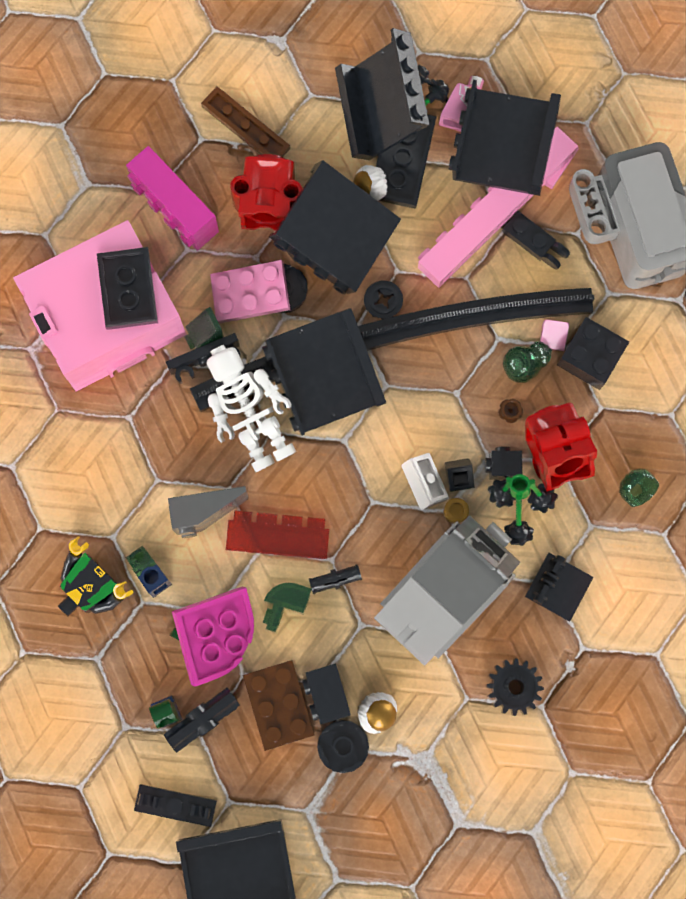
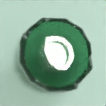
[619,469,659,507]

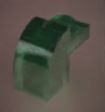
[263,583,312,633]

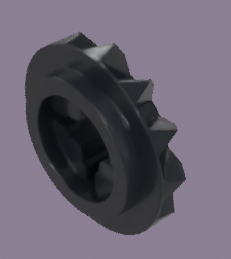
[364,280,403,319]

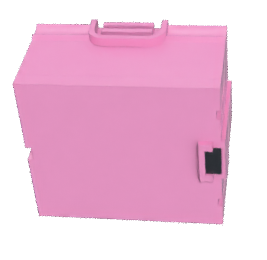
[13,220,187,391]

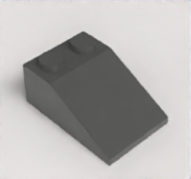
[168,486,249,538]

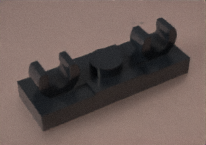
[166,333,241,384]
[134,784,217,827]

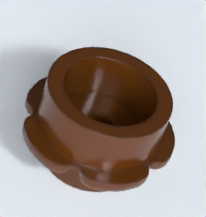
[498,399,523,423]

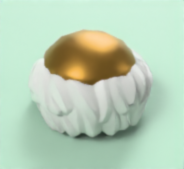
[353,165,388,201]
[357,692,397,734]

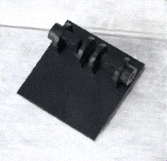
[525,552,594,622]

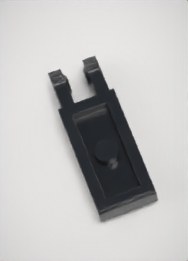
[502,211,570,270]

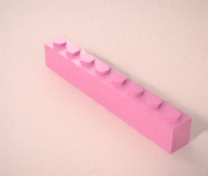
[418,127,578,288]

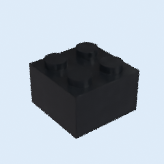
[557,317,629,390]
[302,663,351,724]

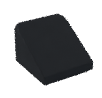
[445,459,475,492]

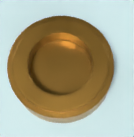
[443,498,469,524]

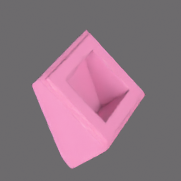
[539,320,569,351]

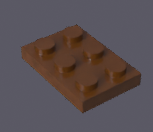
[243,660,315,751]

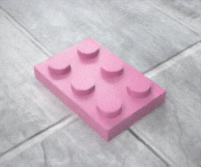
[210,260,290,324]

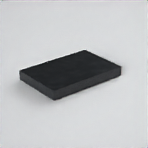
[96,247,158,330]

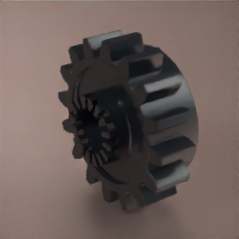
[486,658,544,716]

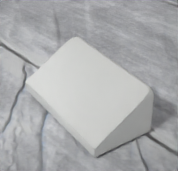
[401,453,449,510]

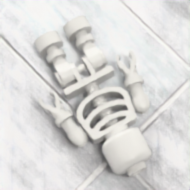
[207,345,296,472]

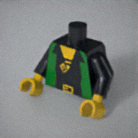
[58,536,133,616]

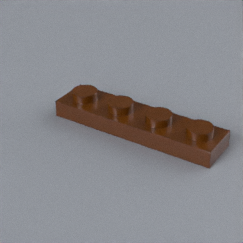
[201,86,291,157]

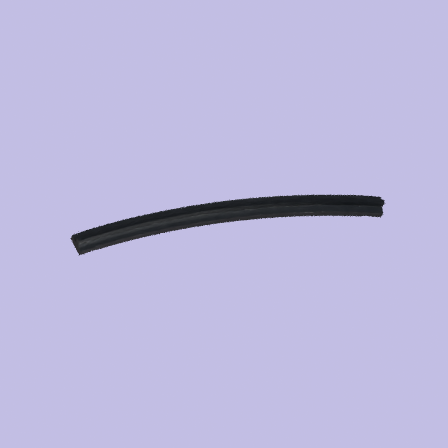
[190,288,594,412]

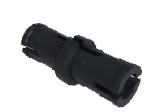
[309,564,362,594]

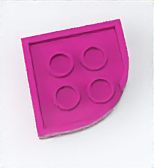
[172,586,254,687]

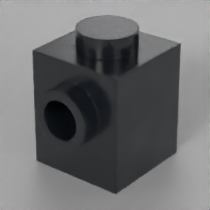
[485,447,523,480]

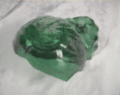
[503,341,552,383]

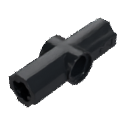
[164,687,240,753]

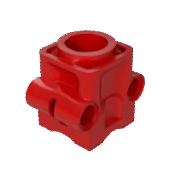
[230,154,302,231]
[525,403,597,492]

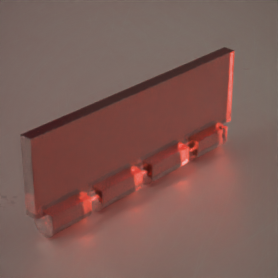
[226,510,330,560]

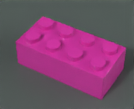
[126,146,219,251]

